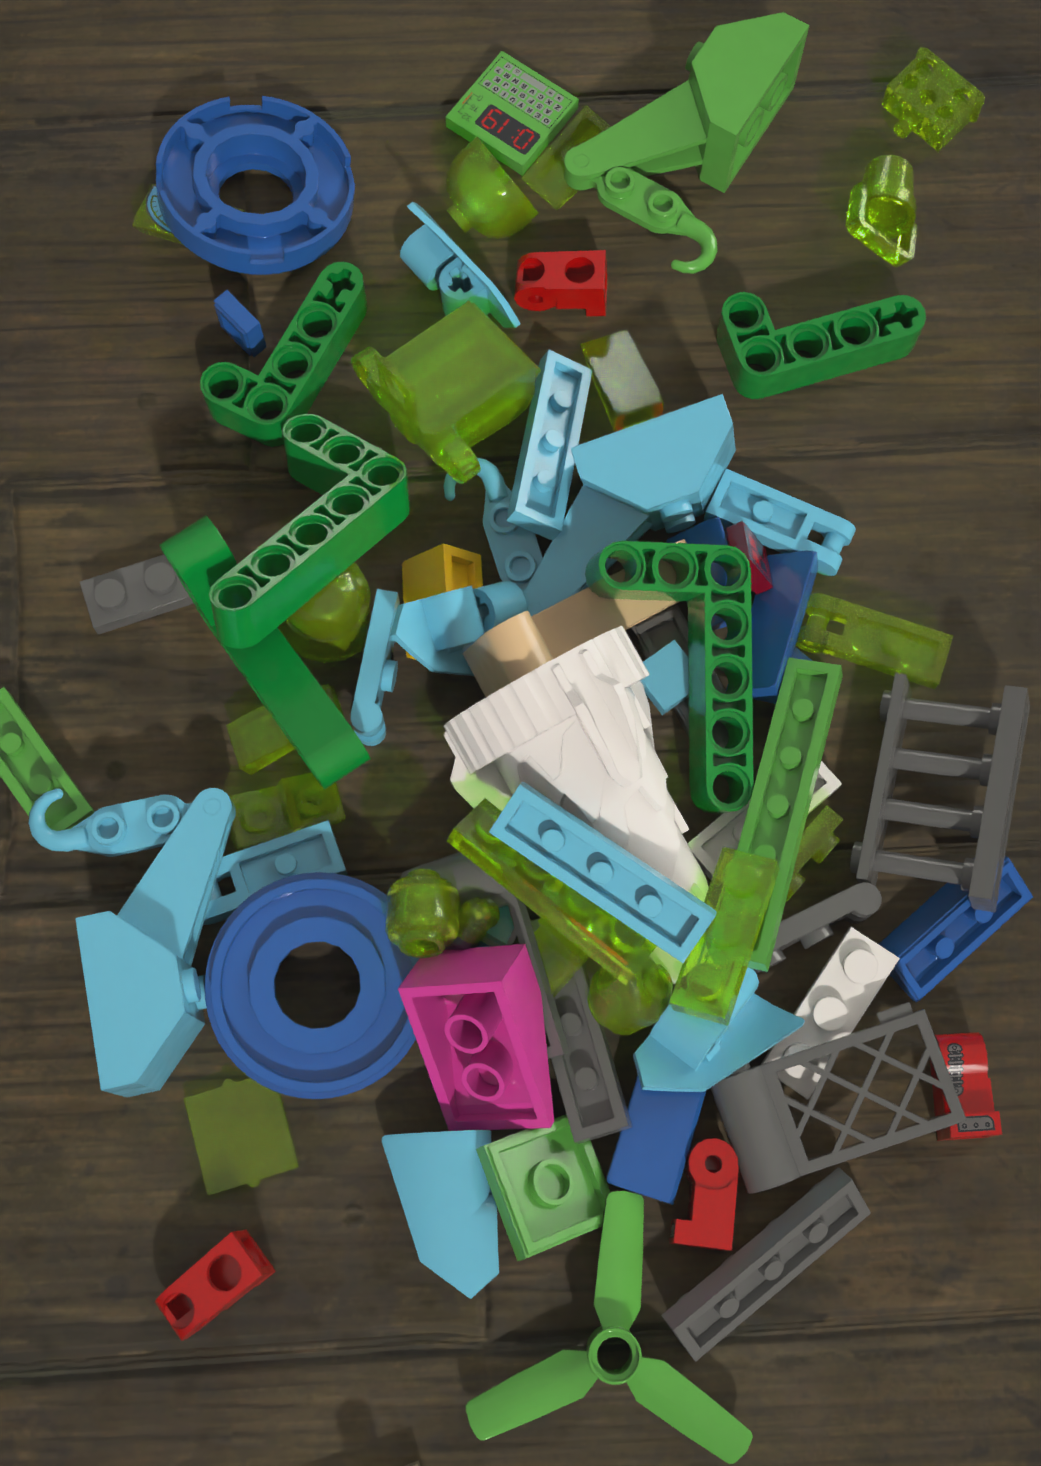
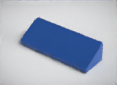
[726,550,818,704]
[878,856,1033,1002]
[607,1019,706,1205]

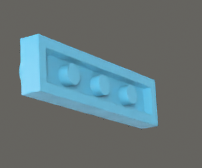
[506,350,593,540]
[489,781,717,963]

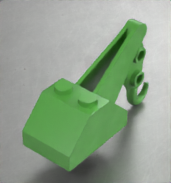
[564,12,810,274]

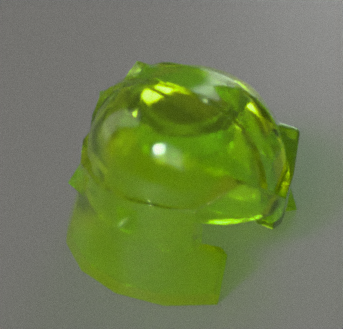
[278,563,371,663]

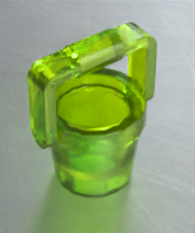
[846,155,918,267]

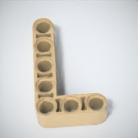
[463,539,686,697]

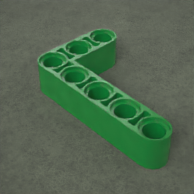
[209,414,410,649]
[159,515,371,790]
[585,541,754,814]

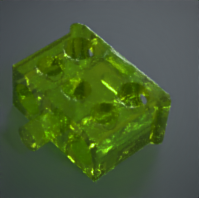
[882,47,985,152]

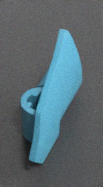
[400,202,521,328]
[390,581,527,676]
[633,961,805,1092]
[382,1130,499,1299]

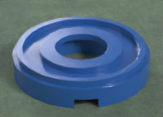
[156,96,355,275]
[205,872,425,1099]

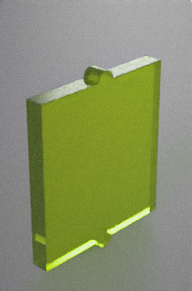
[184,1078,299,1195]

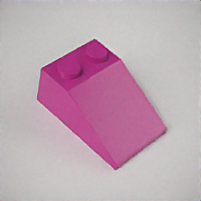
[398,944,554,1131]

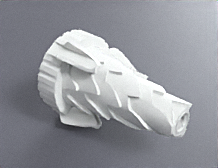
[444,626,719,986]

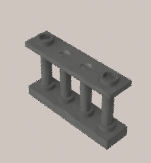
[850,673,1030,913]

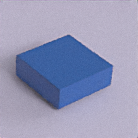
[214,290,267,357]

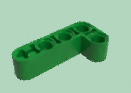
[200,261,368,447]
[716,292,926,399]

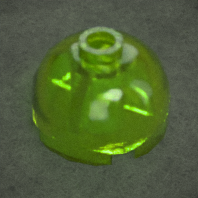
[446,137,539,239]

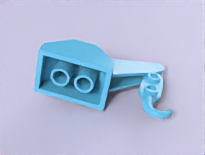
[443,394,736,616]
[28,788,236,1097]

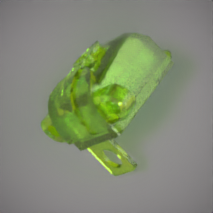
[351,301,541,484]

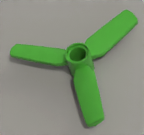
[466,1191,753,1464]

